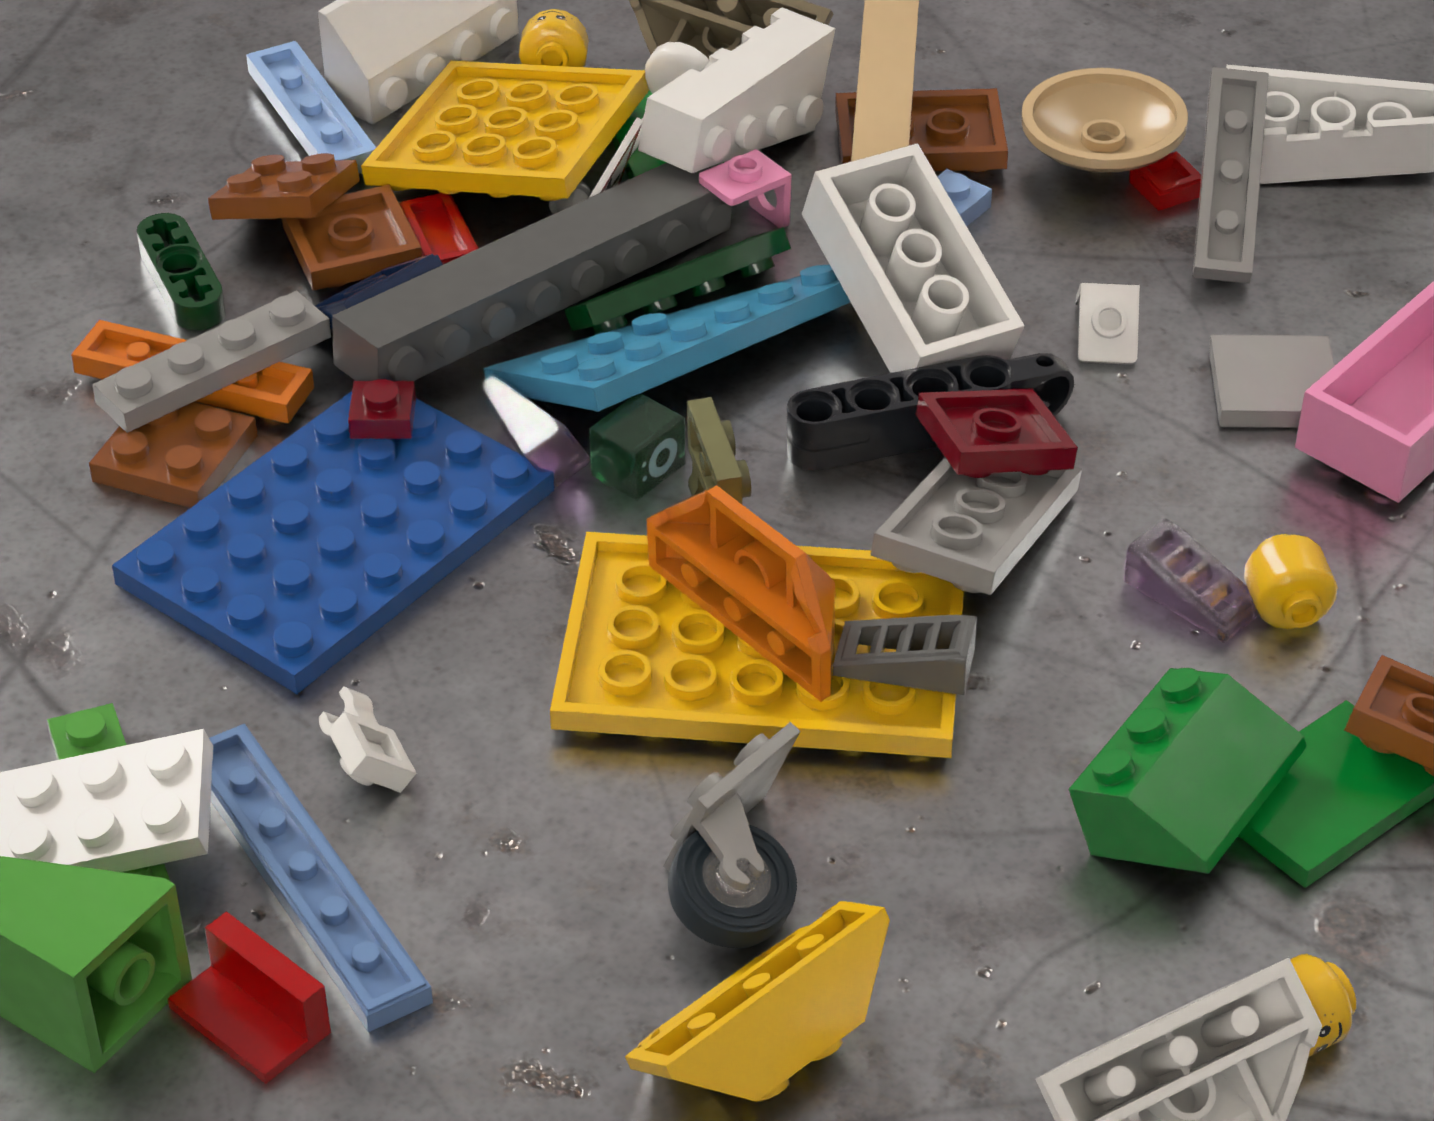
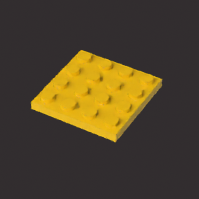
[361,61,649,201]

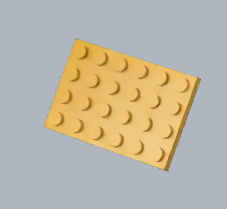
[550,532,964,758]

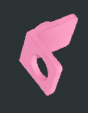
[699,149,792,228]

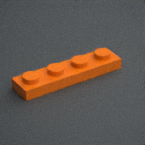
[71,320,314,424]

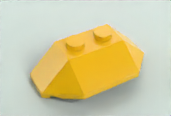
[625,901,890,1102]

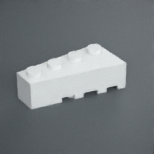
[1226,64,1434,184]

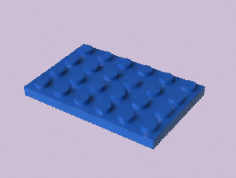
[112,391,555,694]

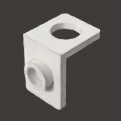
[1076,283,1140,364]

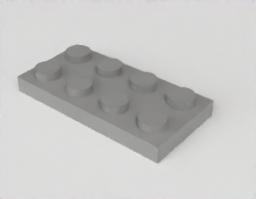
[870,458,1082,595]

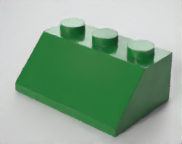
[1068,668,1307,873]

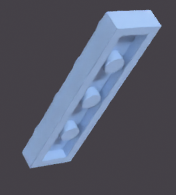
[246,41,376,173]

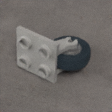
[664,722,800,948]

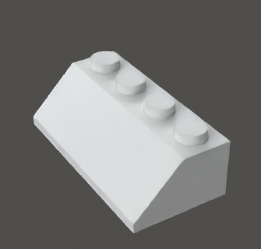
[318,0,519,125]

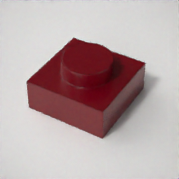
[348,379,416,439]

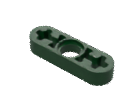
[137,213,225,330]

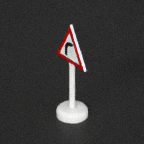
[589,42,709,198]

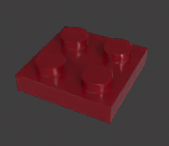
[916,389,1078,478]

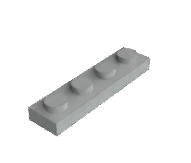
[1192,67,1269,284]
[92,290,331,433]

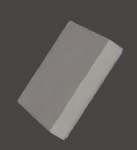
[1209,334,1334,428]

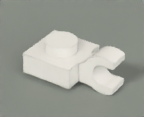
[319,686,417,793]

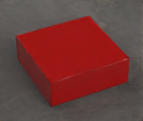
[1129,151,1201,211]

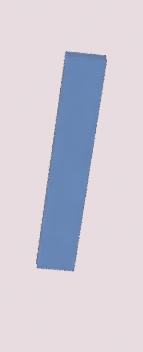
[209,723,433,1033]

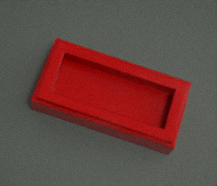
[399,193,478,265]

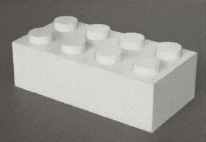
[802,143,1024,373]

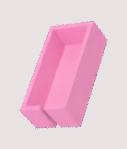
[1295,281,1434,503]

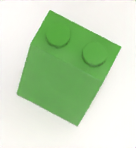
[0,856,192,1073]

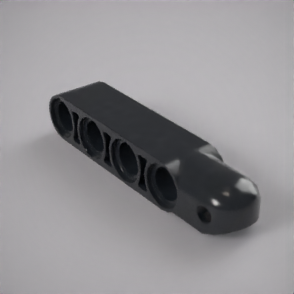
[786,353,1075,471]

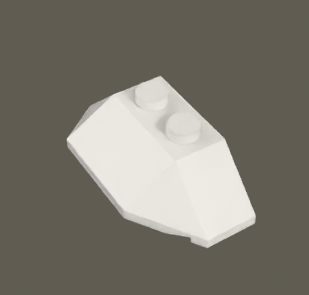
[1035,958,1322,1121]

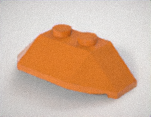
[646,485,836,702]

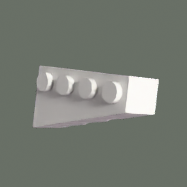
[638,7,836,173]

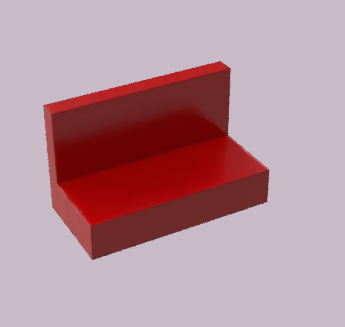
[167,911,331,1084]

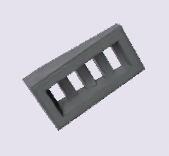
[832,615,977,695]

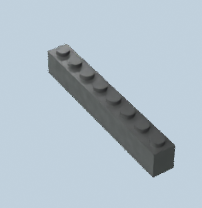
[332,163,732,381]

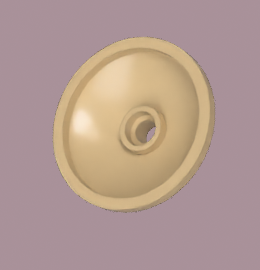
[1022,68,1188,172]

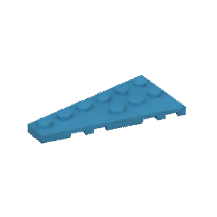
[483,265,850,411]

